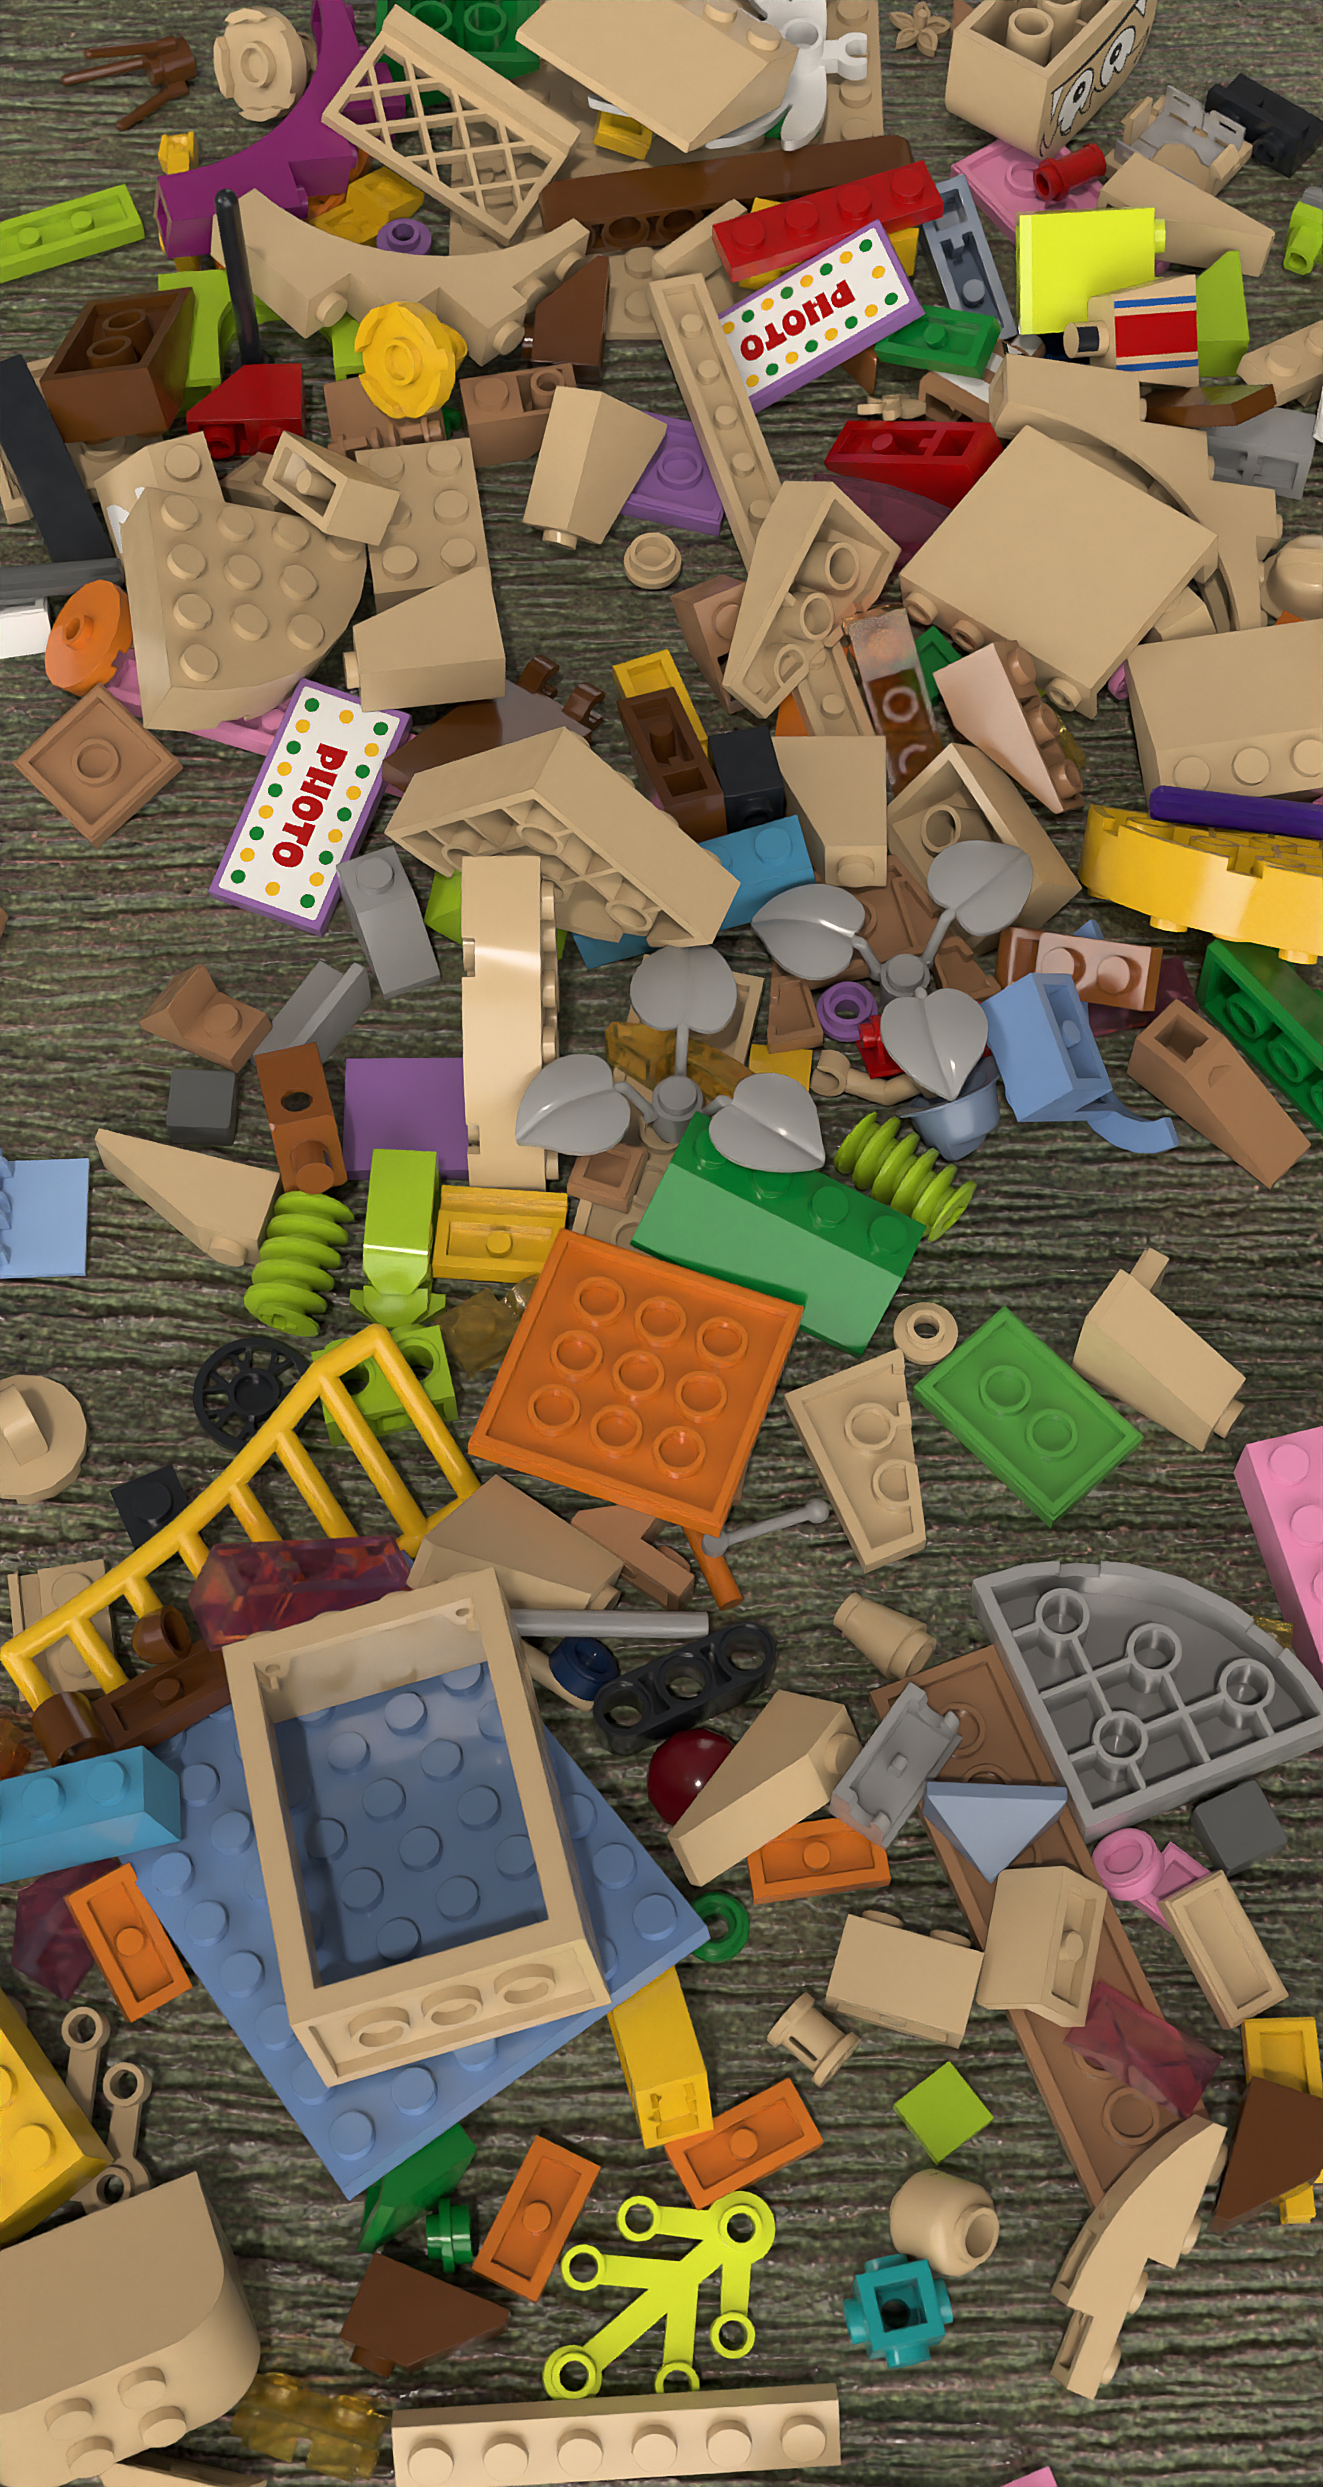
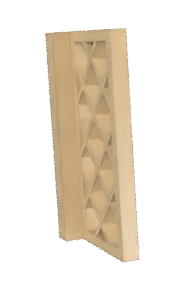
[321,4,582,247]

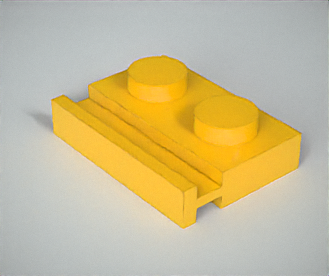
[432,1185,568,1285]

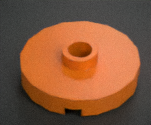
[45,579,133,697]

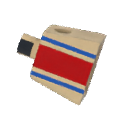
[1063,275,1199,389]

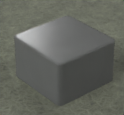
[166,1069,240,1146]
[1189,1780,1288,1878]

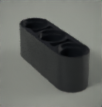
[592,1621,777,1756]

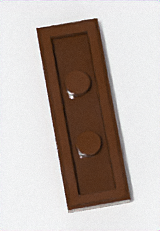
[1140,384,1277,428]

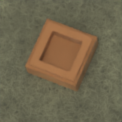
[567,1141,648,1213]

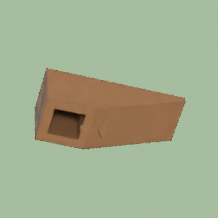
[933,640,1086,814]
[1126,998,1311,1189]

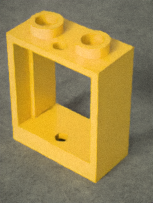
[606,1965,714,2150]

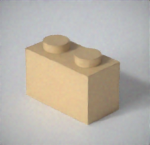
[823,1910,984,2049]

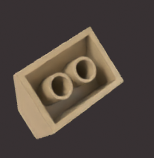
[887,743,1083,959]

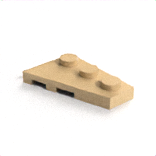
[783,1347,926,1574]

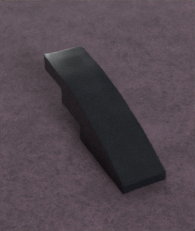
[0,354,115,563]

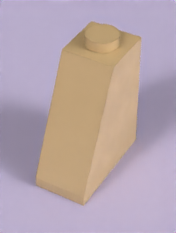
[522,386,668,550]
[343,566,506,712]
[771,736,887,887]
[1071,1269,1246,1451]
[406,1474,625,1638]

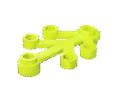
[542,2191,775,2400]

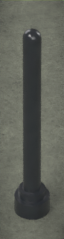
[214,189,276,375]

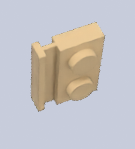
[7,1559,118,1709]

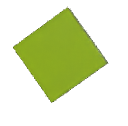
[893,2061,994,2166]

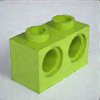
[311,1324,459,1447]

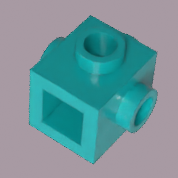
[842,2253,953,2369]

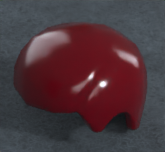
[646,1728,735,1827]

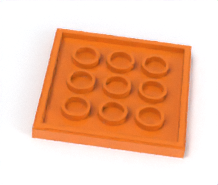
[468,1227,804,1538]

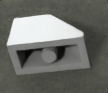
[336,845,441,1000]

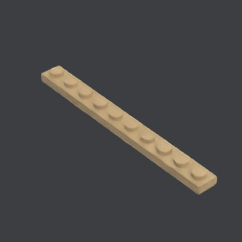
[646,272,876,736]

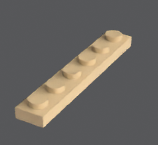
[391,2383,841,2487]

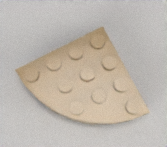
[120,486,367,731]
[384,726,741,948]
[461,856,560,1192]

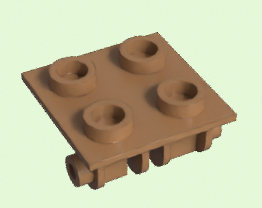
[323,377,447,462]

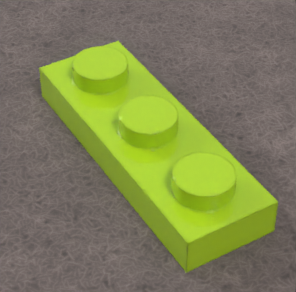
[0,184,145,284]

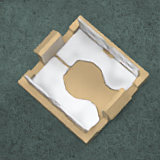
[1105,85,1253,197]

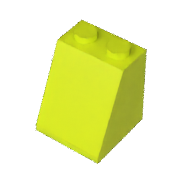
[1015,206,1165,335]

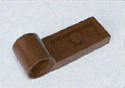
[31,1632,232,1768]

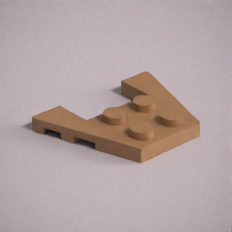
[767,854,1002,1054]

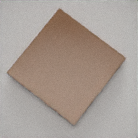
[13,682,183,849]

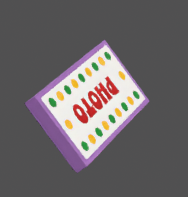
[718,219,926,414]
[208,678,414,937]

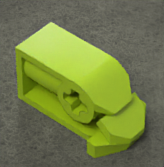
[349,1148,447,1330]

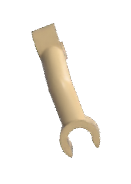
[809,1050,939,1106]

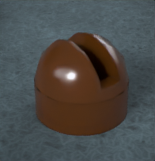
[131,1605,191,1664]

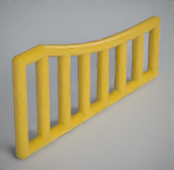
[0,1323,482,1712]

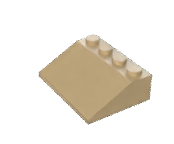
[515,0,800,153]
[1123,618,1323,813]

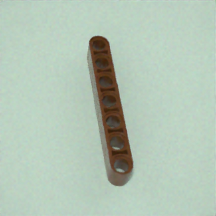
[537,135,914,255]

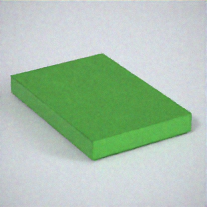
[912,1305,1144,1529]

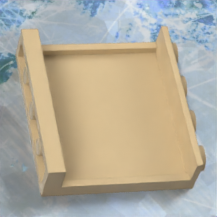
[899,424,1218,720]

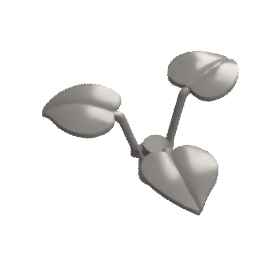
[751,840,1033,1101]
[515,944,825,1173]

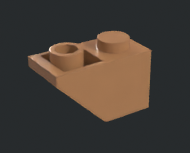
[459,363,577,468]
[670,574,746,714]

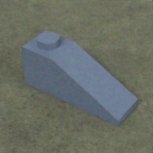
[914,174,1018,341]

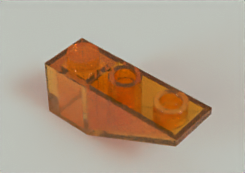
[841,602,943,798]

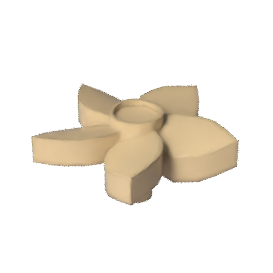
[888,1,951,58]
[858,394,926,421]

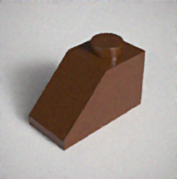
[522,255,611,385]
[1206,2076,1323,2235]
[338,2252,512,2379]

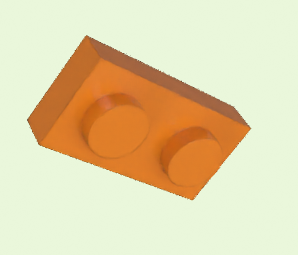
[746,1818,891,1905]
[63,1862,193,2023]
[664,2077,824,2211]
[471,2135,601,2305]

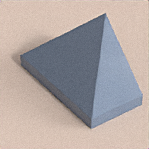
[922,1781,1067,1884]

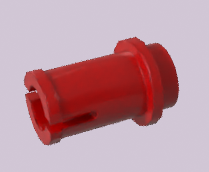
[1033,143,1107,202]

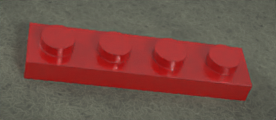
[712,160,944,283]

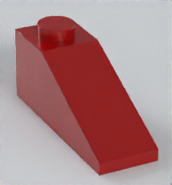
[823,421,1004,513]

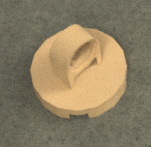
[214,6,317,122]
[0,1375,91,1504]

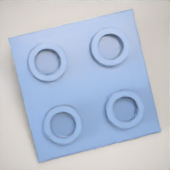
[0,1148,90,1279]

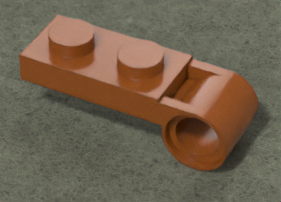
[994,925,1163,1011]

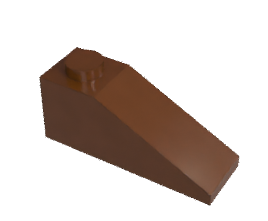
[616,687,728,844]

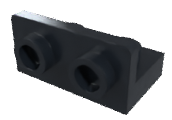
[1204,73,1323,179]

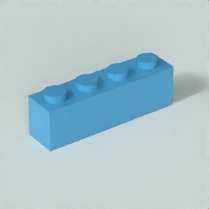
[572,814,817,969]
[0,1746,181,1884]

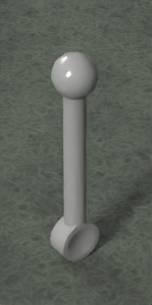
[701,1498,830,1558]

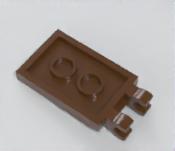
[382,655,605,793]

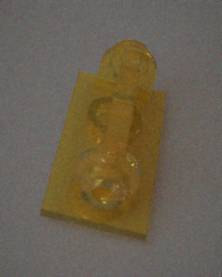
[230,2372,392,2484]

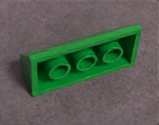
[1194,939,1323,1136]
[629,1111,927,1359]

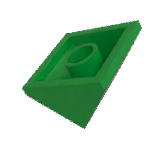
[357,2122,477,2254]

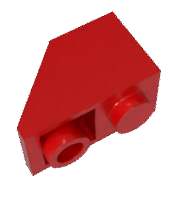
[186,363,307,459]

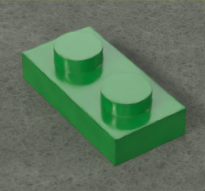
[874,304,1002,379]

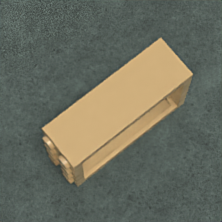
[222,1566,612,2088]

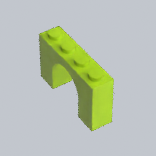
[158,269,366,418]

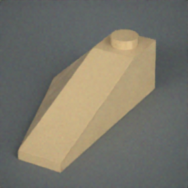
[721,481,902,719]

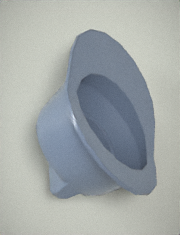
[895,1051,1001,1162]

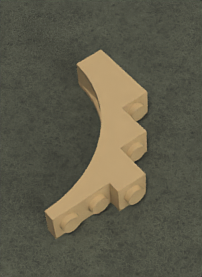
[211,188,590,367]
[988,353,1283,634]

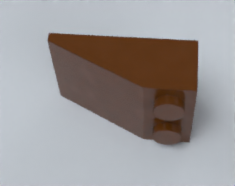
[39,287,195,446]

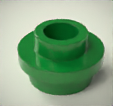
[689,1892,750,1963]
[426,2197,474,2273]

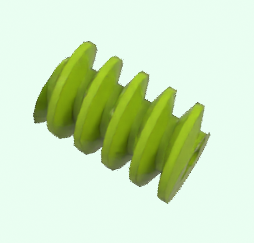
[834,1111,977,1243]
[243,1191,355,1337]

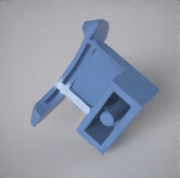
[979,919,1180,1153]

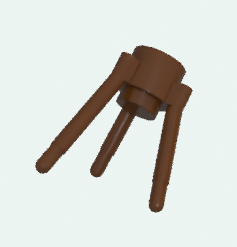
[60,35,197,132]

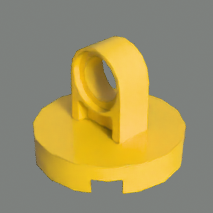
[355,300,468,419]

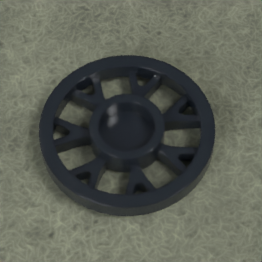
[193,1337,315,1453]

